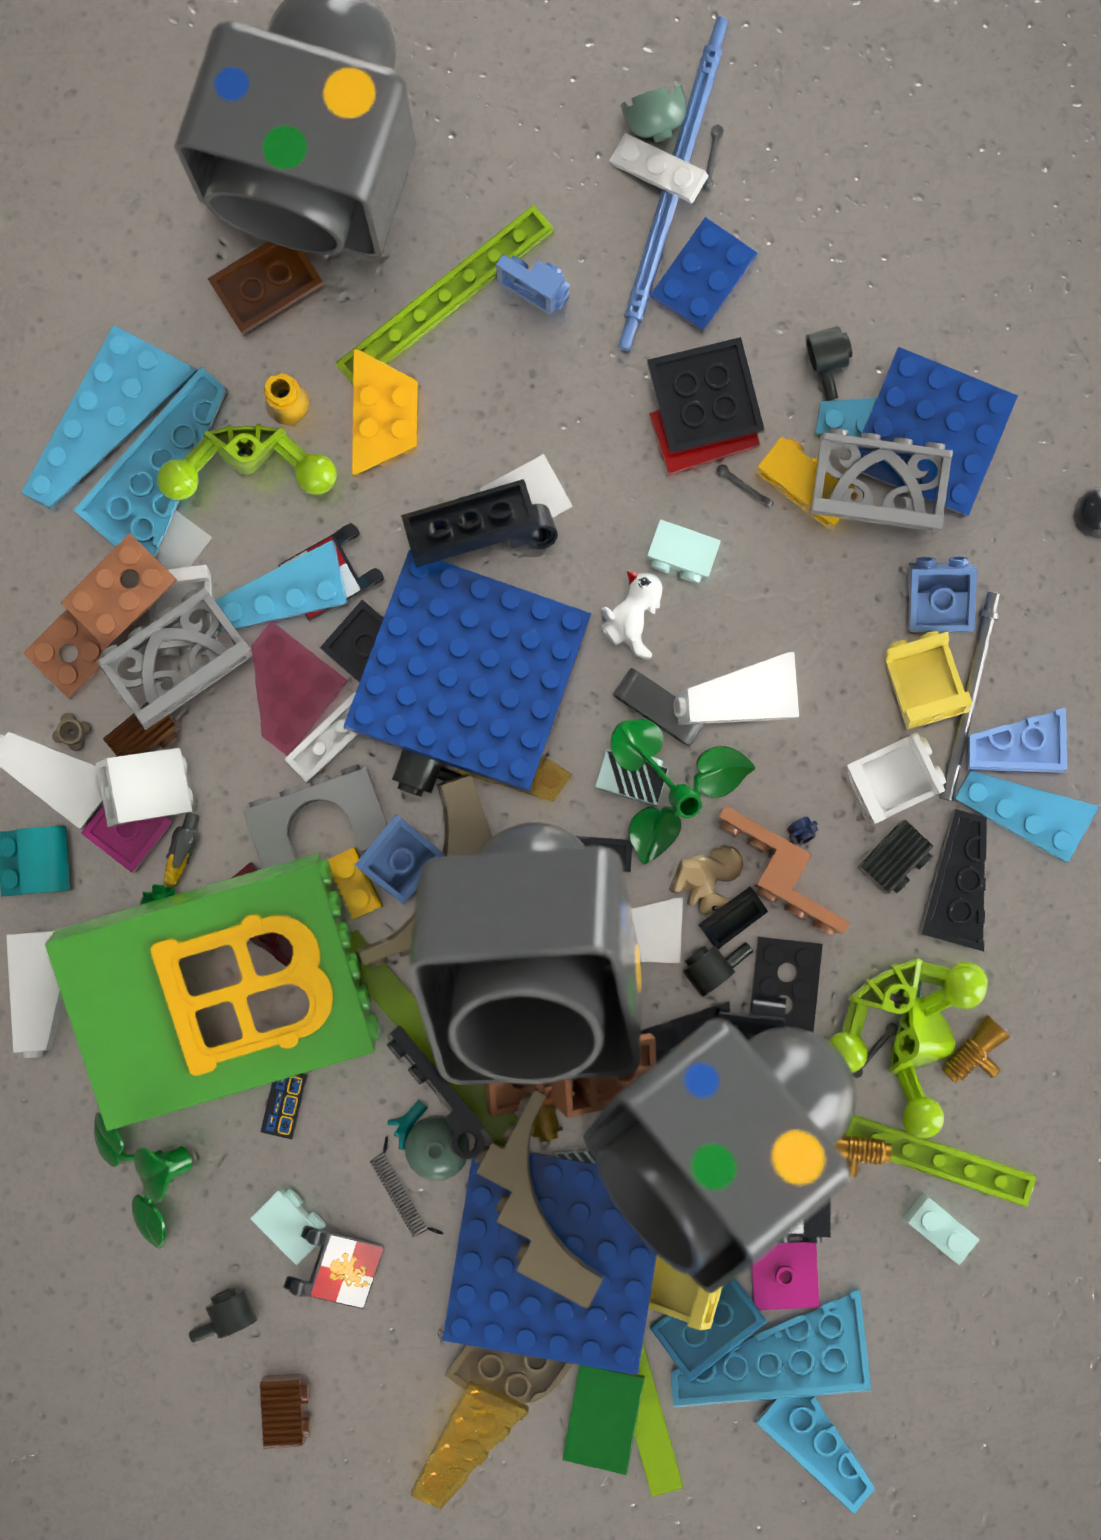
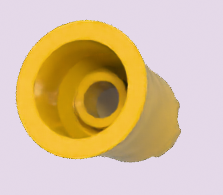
[264,373,310,425]

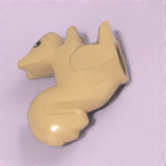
[669,846,743,915]

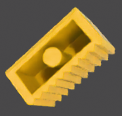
[328,848,383,919]

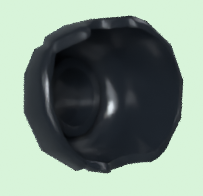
[1073,487,1101,538]

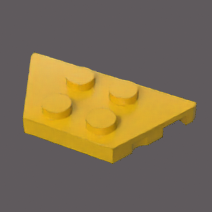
[352,349,418,475]

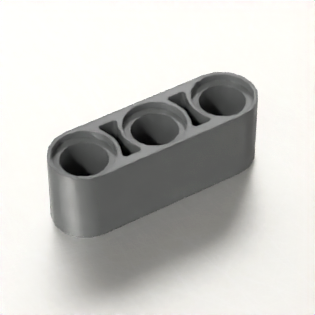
[612,668,705,747]

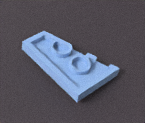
[967,707,1067,773]

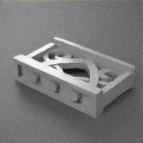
[809,428,953,532]
[97,588,252,730]

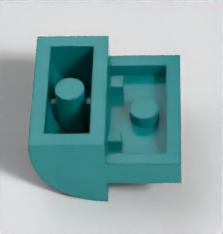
[0,826,70,897]

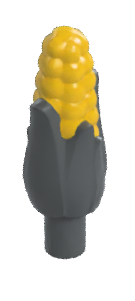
[163,812,199,888]

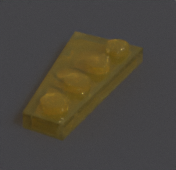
[411,1380,529,1509]

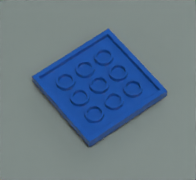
[859,347,1018,516]

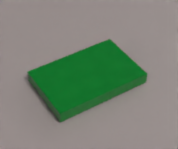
[562,1365,645,1475]

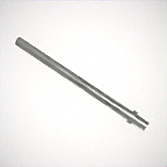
[940,592,1000,801]

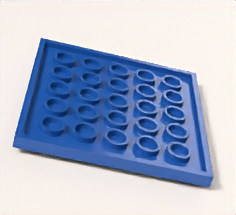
[344,550,591,793]
[442,1144,657,1375]

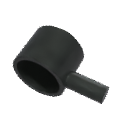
[806,326,853,401]
[392,750,463,797]
[682,942,753,997]
[189,1287,258,1343]

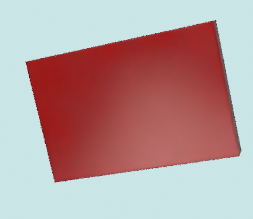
[649,410,760,475]

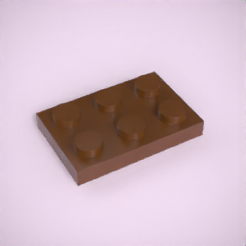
[208,242,324,335]

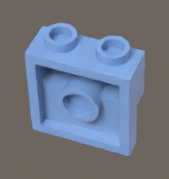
[496,254,570,315]
[907,556,977,632]
[354,814,444,905]

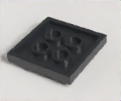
[647,337,765,455]

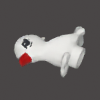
[601,571,663,660]

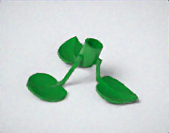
[611,719,755,865]
[94,1112,192,1249]

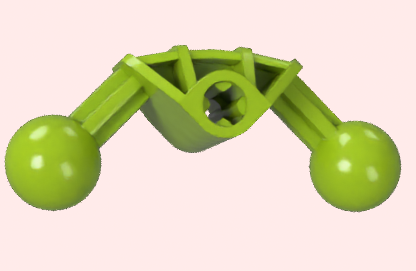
[157,424,336,501]
[829,957,988,1073]
[888,967,986,1139]

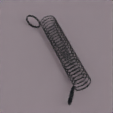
[370,1136,444,1237]

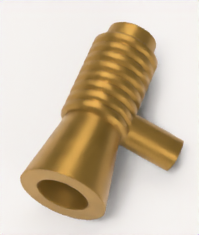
[942,1015,1011,1084]
[835,1136,892,1177]

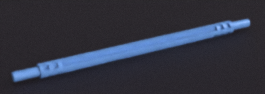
[618,16,729,352]

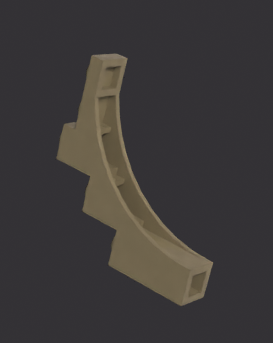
[355,774,492,968]
[475,1088,604,1309]

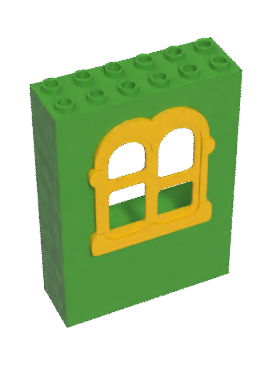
[45,852,380,1131]

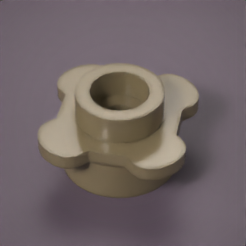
[52,713,90,751]

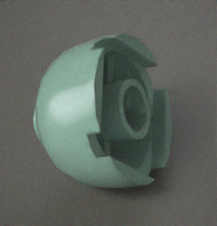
[621,84,687,142]
[405,1115,469,1181]

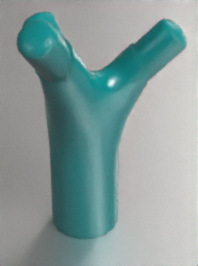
[387,1099,428,1150]

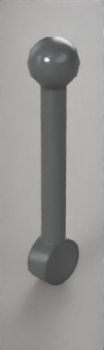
[702,125,724,189]
[716,464,774,508]
[852,1023,899,1078]

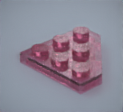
[251,621,348,756]

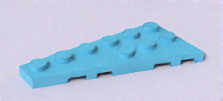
[21,325,198,509]
[74,366,227,557]
[670,1289,872,1408]

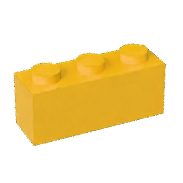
[755,436,858,530]

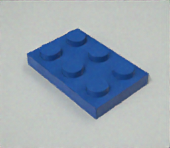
[650,217,758,333]

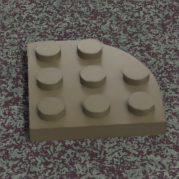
[445,1345,573,1407]

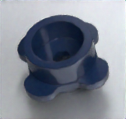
[787,817,818,845]

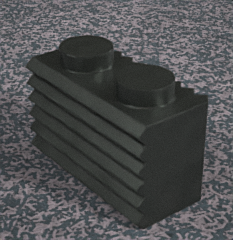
[858,820,934,894]

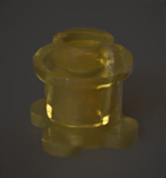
[531,1103,563,1142]

